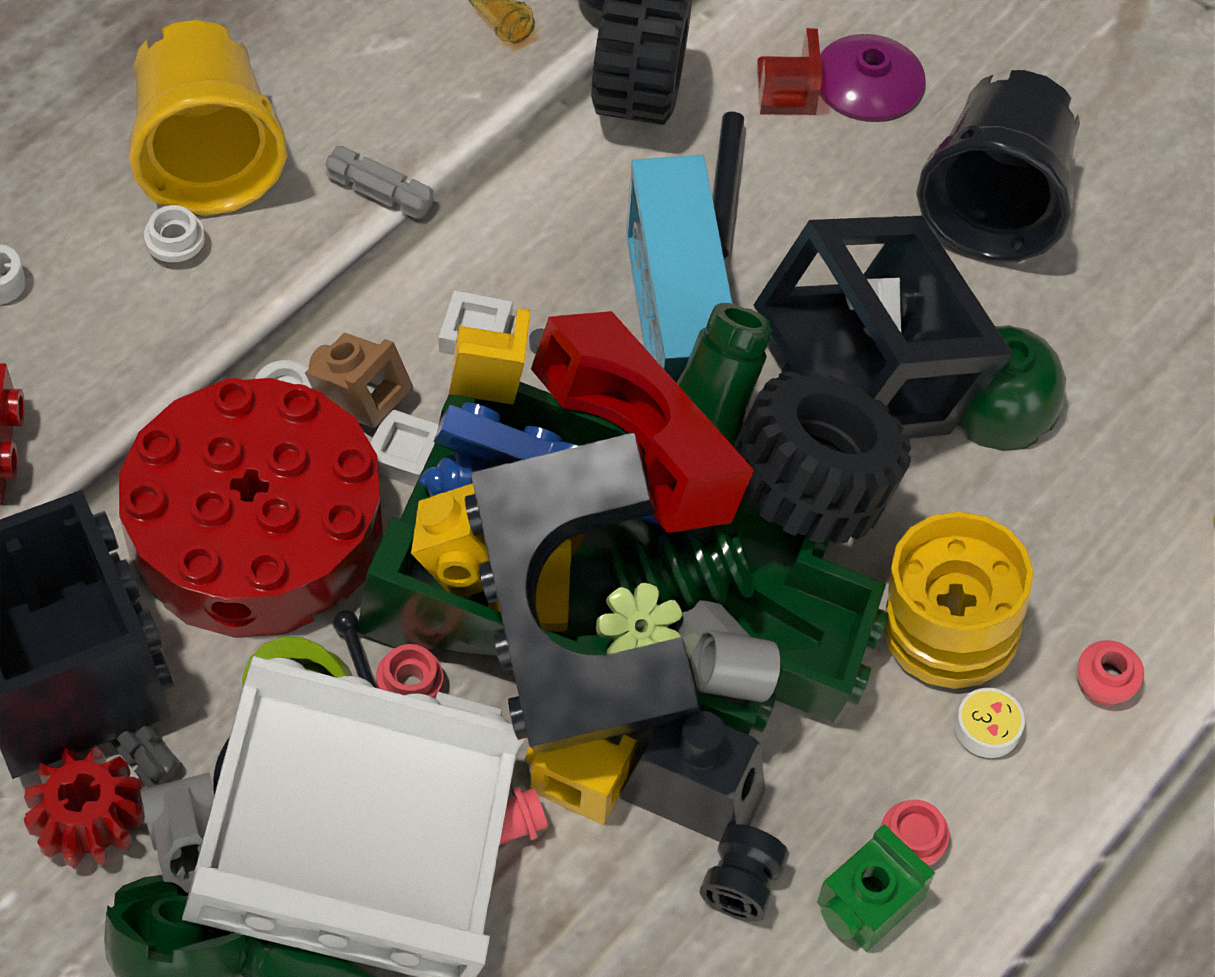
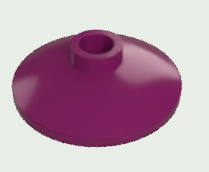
[814,34,925,122]

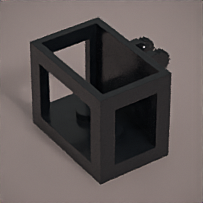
[753,215,1013,439]

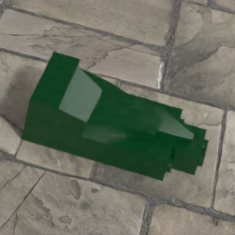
[357,382,888,735]

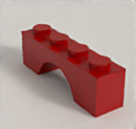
[531,311,754,533]

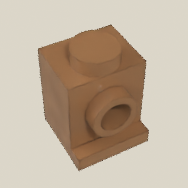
[305,332,413,428]

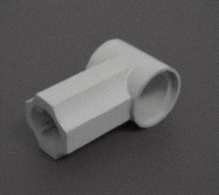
[674,600,780,703]
[140,772,214,892]

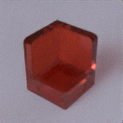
[756,28,822,115]

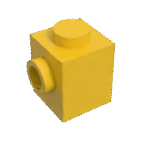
[411,483,489,597]

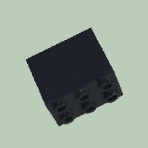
[0,490,174,779]

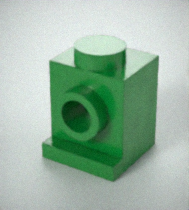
[817,824,935,952]

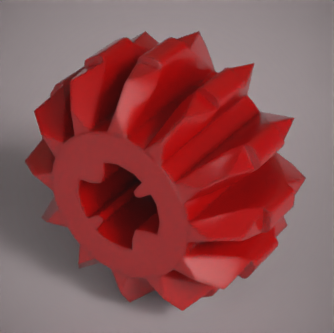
[24,745,145,869]

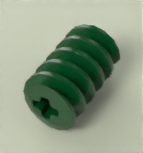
[608,521,754,609]

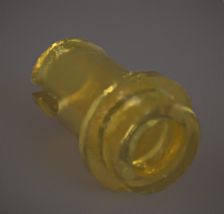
[469,0,535,44]

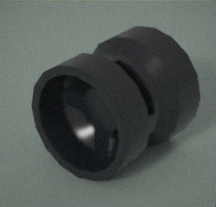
[699,824,790,922]

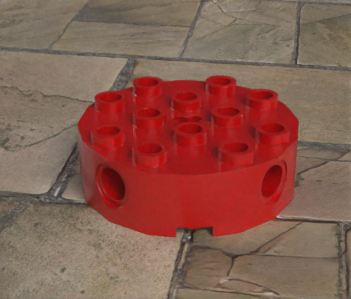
[119,378,383,638]

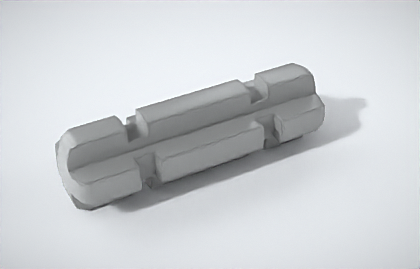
[325,146,434,219]

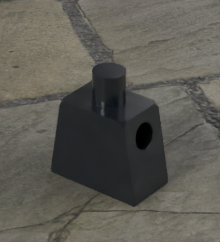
[620,711,766,842]

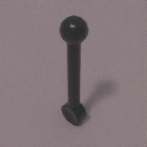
[333,610,376,688]

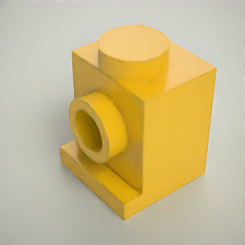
[525,735,637,825]

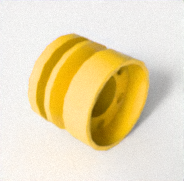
[884,511,1034,689]

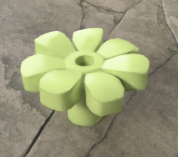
[596,583,682,654]

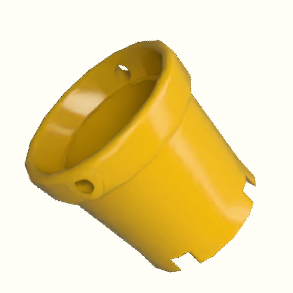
[129,20,287,216]

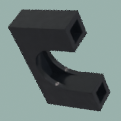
[465,433,703,754]

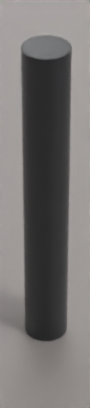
[712,111,745,259]

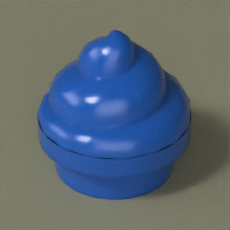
[419,451,488,497]

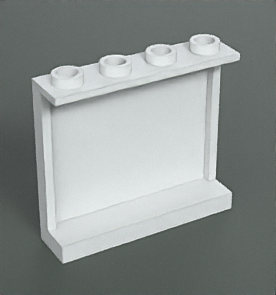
[182,656,525,977]

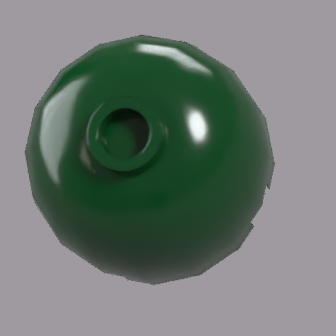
[959,325,1066,451]
[104,875,251,977]

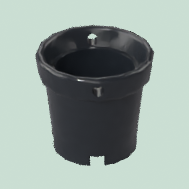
[916,70,1080,263]

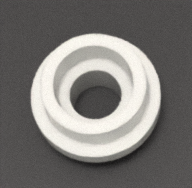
[144,205,205,262]

